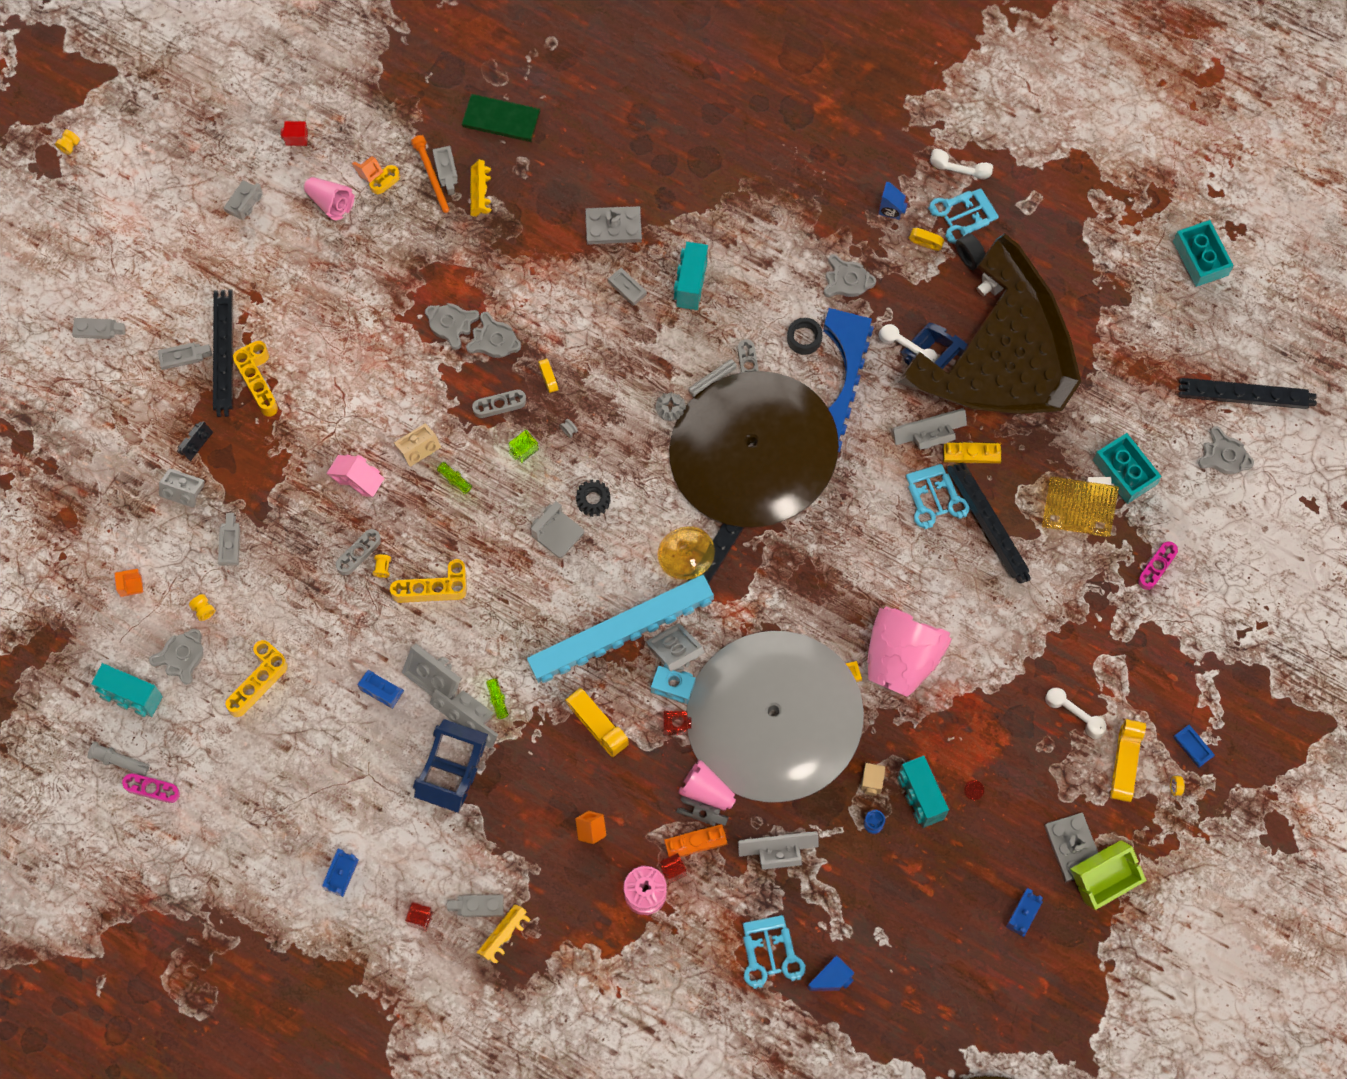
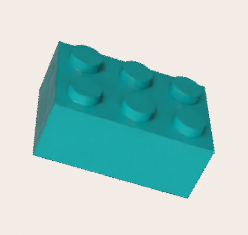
[1173,220,1234,287]
[674,241,708,310]
[1093,433,1162,504]
[91,663,163,717]
[897,756,949,828]

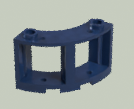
[901,322,968,369]
[413,719,488,813]

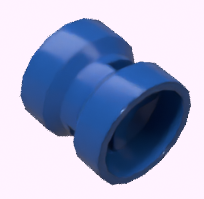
[864,810,885,834]

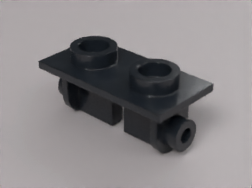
[177,421,213,461]

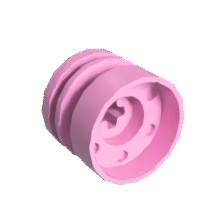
[624,866,667,915]

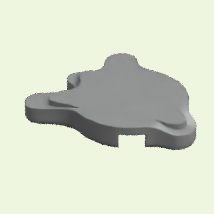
[824,254,876,297]
[425,303,479,350]
[466,312,521,358]
[1198,426,1254,474]
[149,629,203,685]

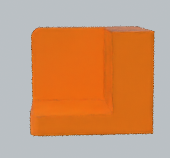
[352,156,383,183]
[114,569,144,597]
[575,811,606,844]

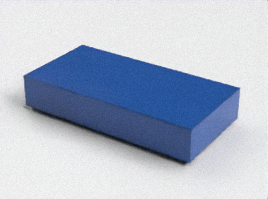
[1173,725,1215,768]

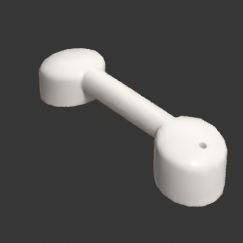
[930,149,993,179]
[879,324,938,362]
[1045,688,1106,739]

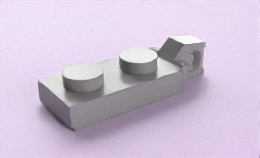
[433,146,458,195]
[72,318,126,339]
[158,343,212,370]
[218,513,240,566]
[447,895,504,917]

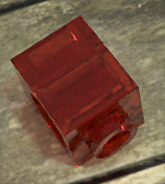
[664,711,692,736]
[660,853,687,885]
[405,902,433,932]

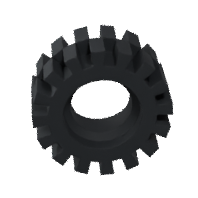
[576,479,611,517]

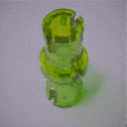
[437,461,473,495]
[486,678,509,719]

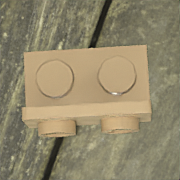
[394,423,441,467]

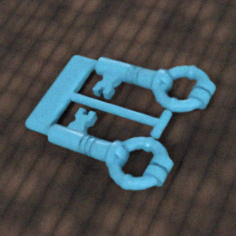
[928,188,999,244]
[906,464,970,529]
[743,915,806,989]

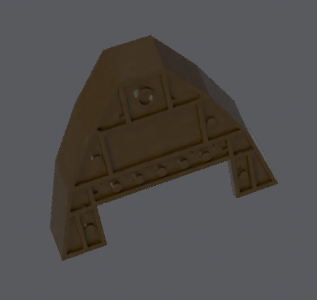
[898,233,1081,414]

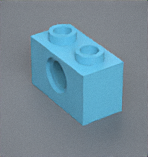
[651,665,696,704]

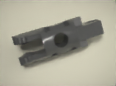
[676,796,729,826]

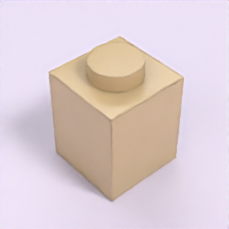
[861,763,886,796]

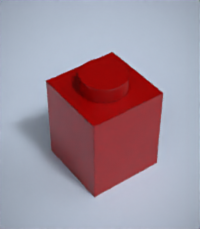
[281,121,308,146]

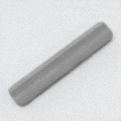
[689,359,737,397]

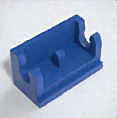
[357,670,404,709]
[322,848,359,897]
[1006,888,1043,937]

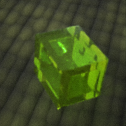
[508,430,539,463]

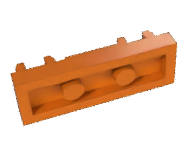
[664,824,728,860]

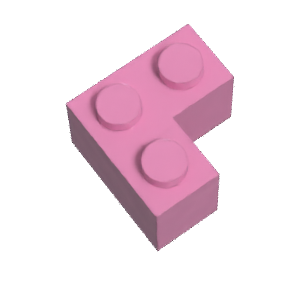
[326,454,384,497]

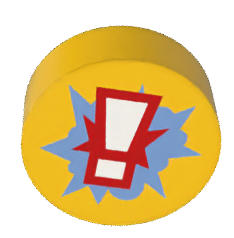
[1170,776,1184,796]

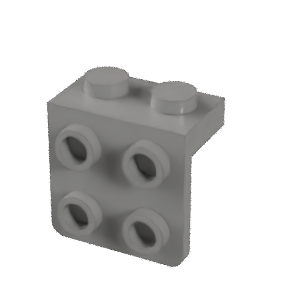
[531,501,584,558]

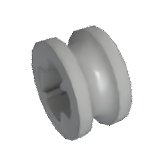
[560,419,578,438]

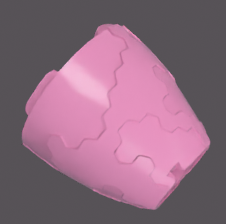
[868,606,952,697]

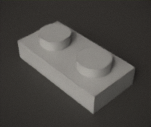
[608,268,647,306]

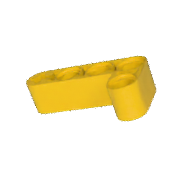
[233,341,278,417]
[390,559,467,603]
[225,640,288,717]
[565,688,629,757]
[1110,719,1146,802]

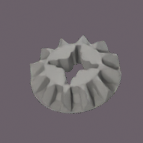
[656,392,686,421]

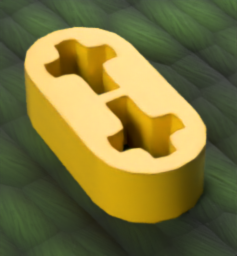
[369,165,400,195]
[909,228,944,251]
[538,359,558,393]

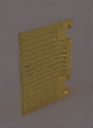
[1042,476,1119,537]

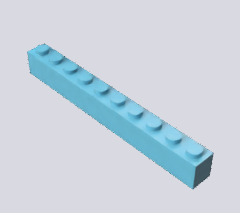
[527,575,714,683]

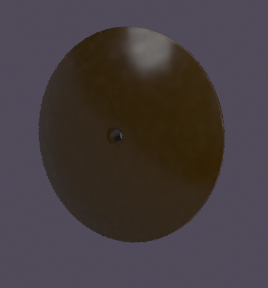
[669,371,839,528]

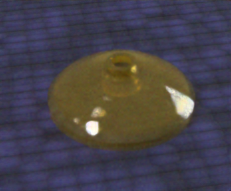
[658,526,715,580]

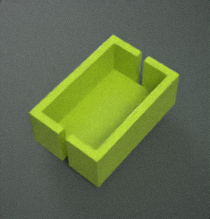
[1070,840,1146,910]

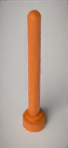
[411,135,449,213]

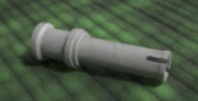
[87,742,150,776]

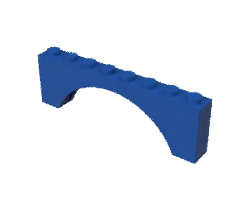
[823,308,874,452]

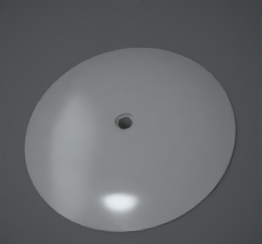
[686,631,864,802]

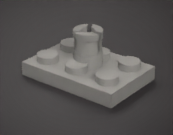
[586,206,642,244]
[646,623,705,671]
[401,644,461,700]
[1044,812,1098,882]

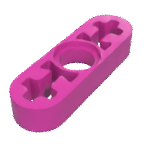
[1138,541,1178,590]
[122,774,180,803]

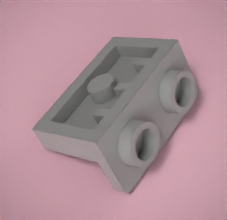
[224,180,263,220]
[159,468,204,507]

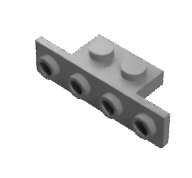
[893,408,967,450]
[430,689,498,749]
[738,831,819,870]

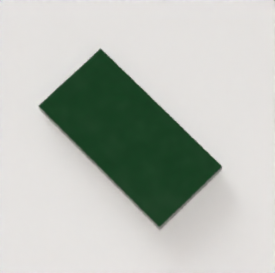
[462,94,540,142]

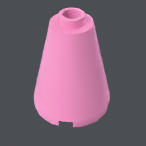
[304,177,355,220]
[678,760,736,810]

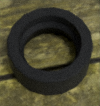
[955,233,986,270]
[787,318,823,355]

